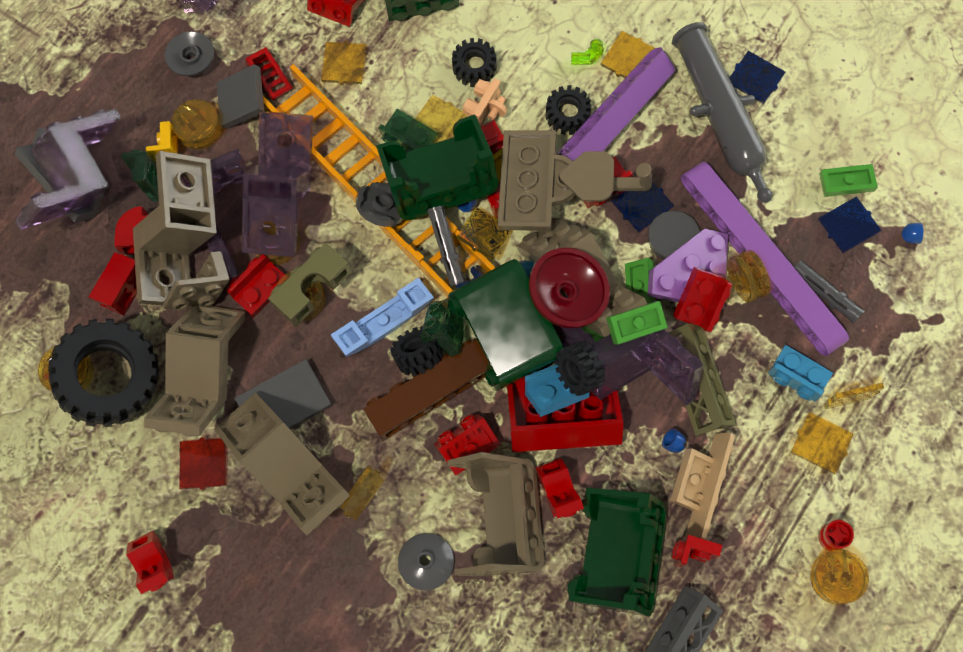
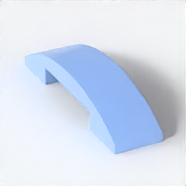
[331,277,434,357]

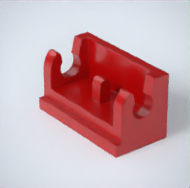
[89,252,137,316]

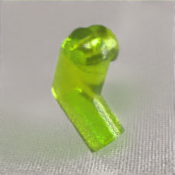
[571,39,604,65]

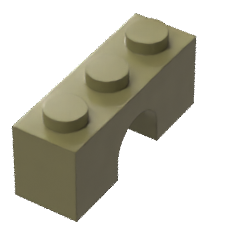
[268,243,352,328]

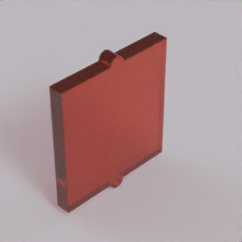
[179,437,226,491]

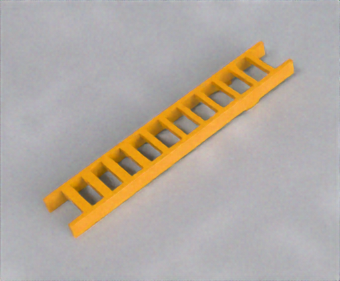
[263,64,496,299]

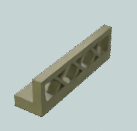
[662,323,736,436]

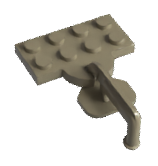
[498,130,652,231]

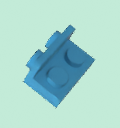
[768,345,833,402]
[525,364,589,417]

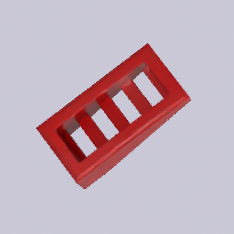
[245,47,293,101]

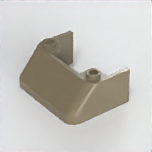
[447,452,544,576]

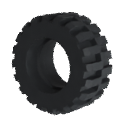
[48,318,159,428]

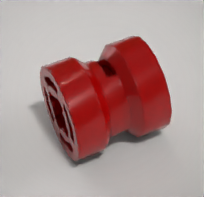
[818,520,854,552]

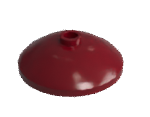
[529,247,610,328]

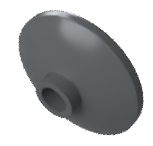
[165,31,214,76]
[398,533,454,590]

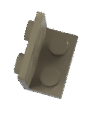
[163,251,230,310]

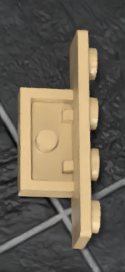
[670,432,735,539]

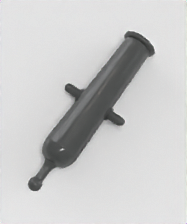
[671,22,773,203]

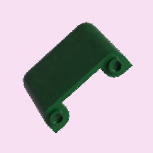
[376,114,498,220]
[448,259,563,392]
[567,487,667,616]

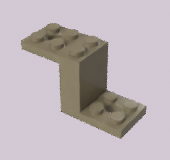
[133,151,217,305]
[516,218,647,338]
[144,305,246,437]
[214,392,350,536]

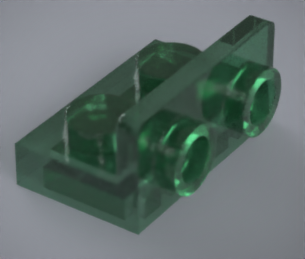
[378,109,440,152]
[121,150,159,202]
[420,298,467,357]

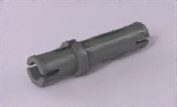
[427,205,466,286]
[794,260,865,324]

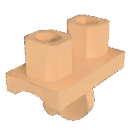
[463,78,507,126]

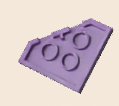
[647,229,728,310]

